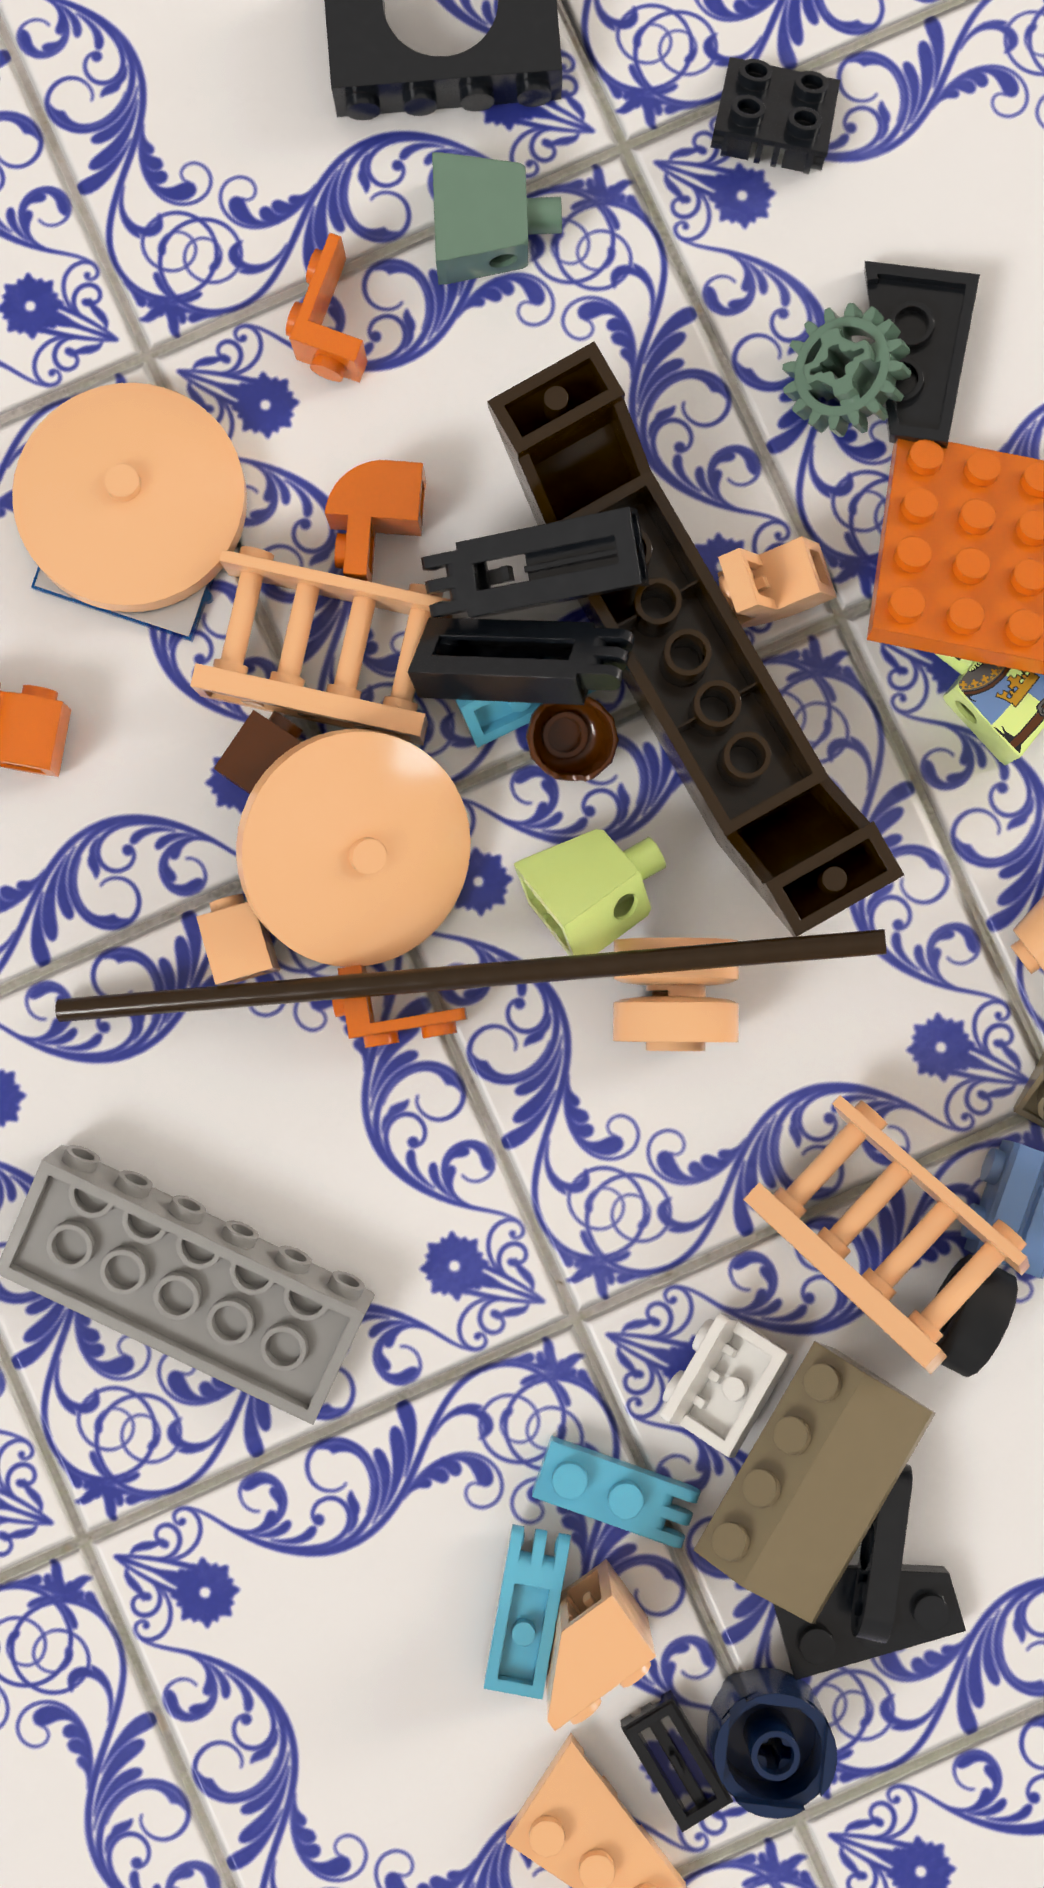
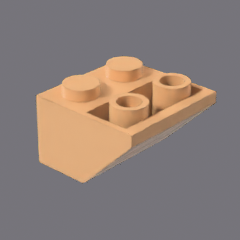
[546,1559,656,1731]

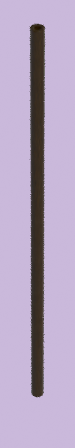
[55,929,887,1022]

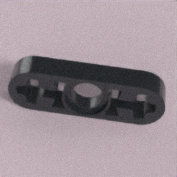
[851,1464,913,1644]

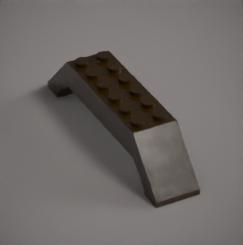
[487,341,904,937]

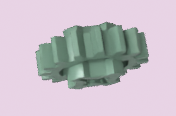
[782,303,911,437]

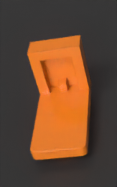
[286,233,368,383]
[332,965,468,1048]

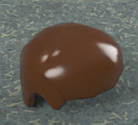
[526,696,619,782]

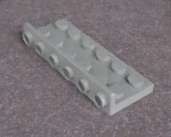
[0,1145,375,1425]

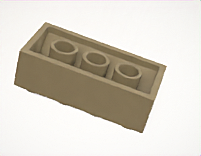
[693,1341,936,1623]

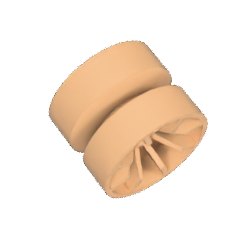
[613,937,739,1051]

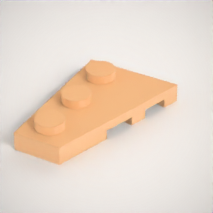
[506,1733,687,1888]

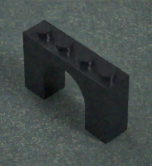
[324,0,562,120]

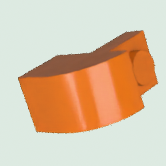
[325,460,426,582]

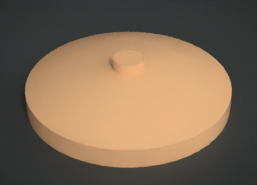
[12,383,247,612]
[236,729,471,967]

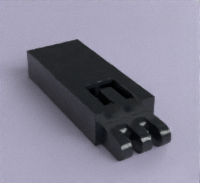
[421,507,650,618]
[408,618,635,705]

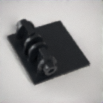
[710,57,840,175]

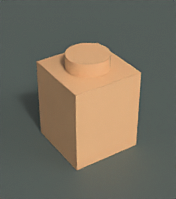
[196,894,280,985]

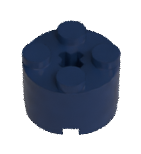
[707,1668,837,1819]

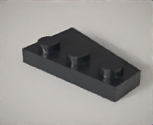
[864,261,980,448]
[773,1564,966,1680]

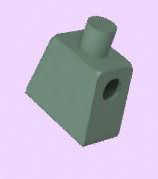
[432,152,562,285]

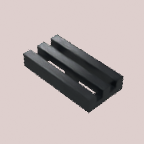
[620,1690,733,1832]

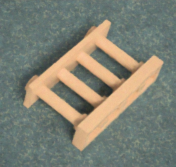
[190,546,453,746]
[743,1095,1030,1375]

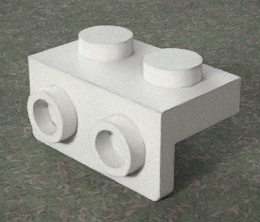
[660,1313,793,1458]

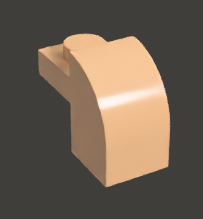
[717,536,837,628]

